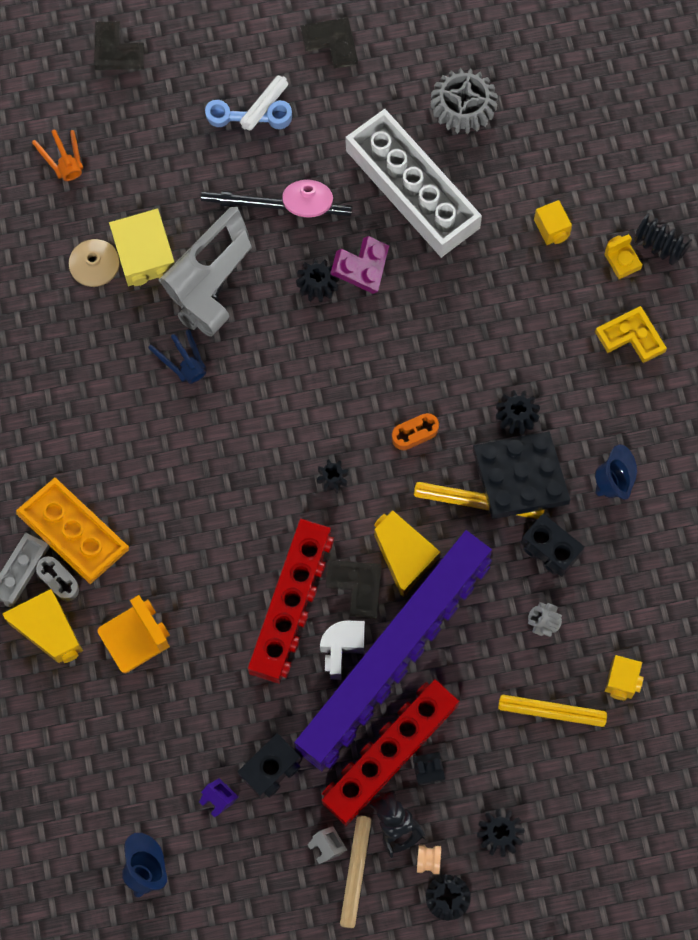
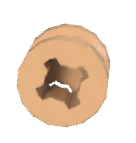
[417,844,441,875]

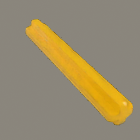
[498,695,607,727]

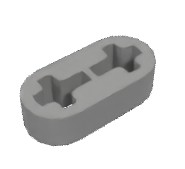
[36,556,79,602]

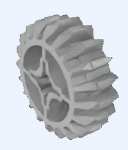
[431,68,498,134]

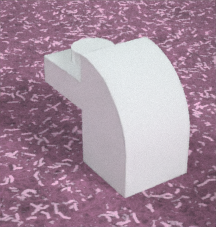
[320,621,365,680]

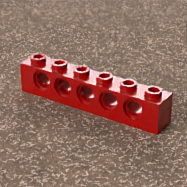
[248,518,334,684]
[322,679,459,826]

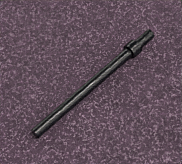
[201,191,352,216]

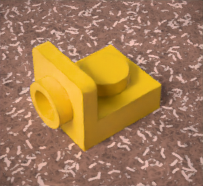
[604,234,642,279]

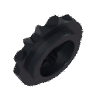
[426,874,471,921]

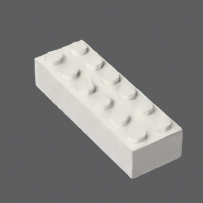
[346,109,482,258]

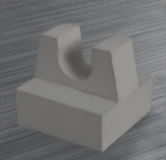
[308,826,347,864]

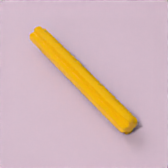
[414,482,545,519]

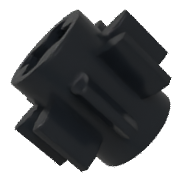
[316,459,349,494]

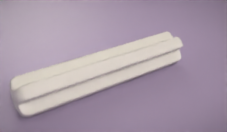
[240,75,288,131]

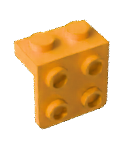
[98,595,170,673]

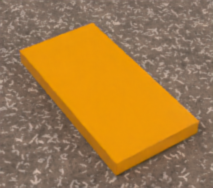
[16,478,129,584]

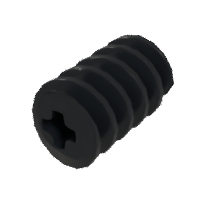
[634,213,692,265]

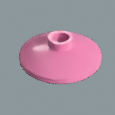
[283,180,333,217]

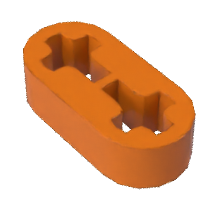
[392,413,439,450]

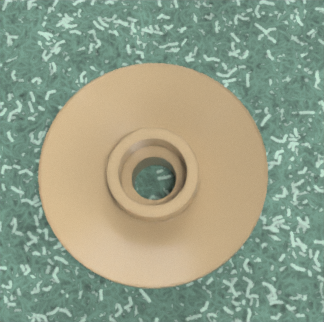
[69,239,120,287]

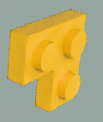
[595,306,667,363]

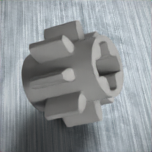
[528,602,562,637]

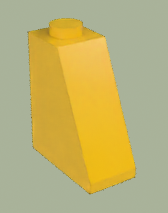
[374,510,440,597]
[2,589,83,663]

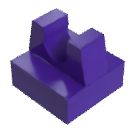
[199,778,238,817]

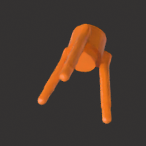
[32,130,84,181]

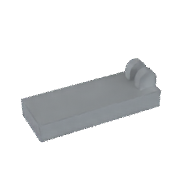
[0,532,49,607]

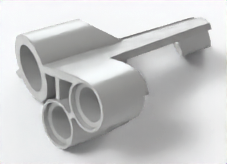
[159,207,252,336]

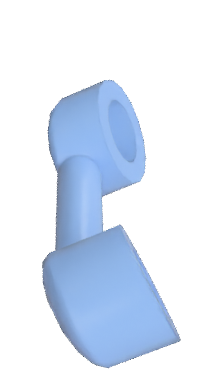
[205,100,292,129]

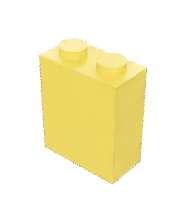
[109,209,175,286]

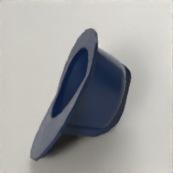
[595,444,637,500]
[122,833,167,898]

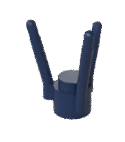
[148,329,206,384]

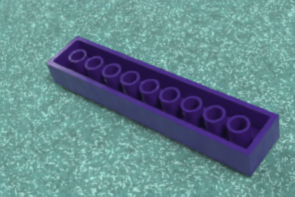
[294,530,492,772]

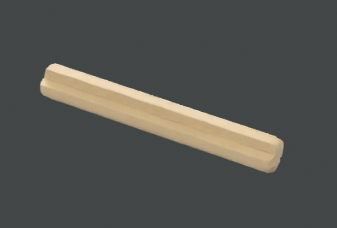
[340,816,371,928]

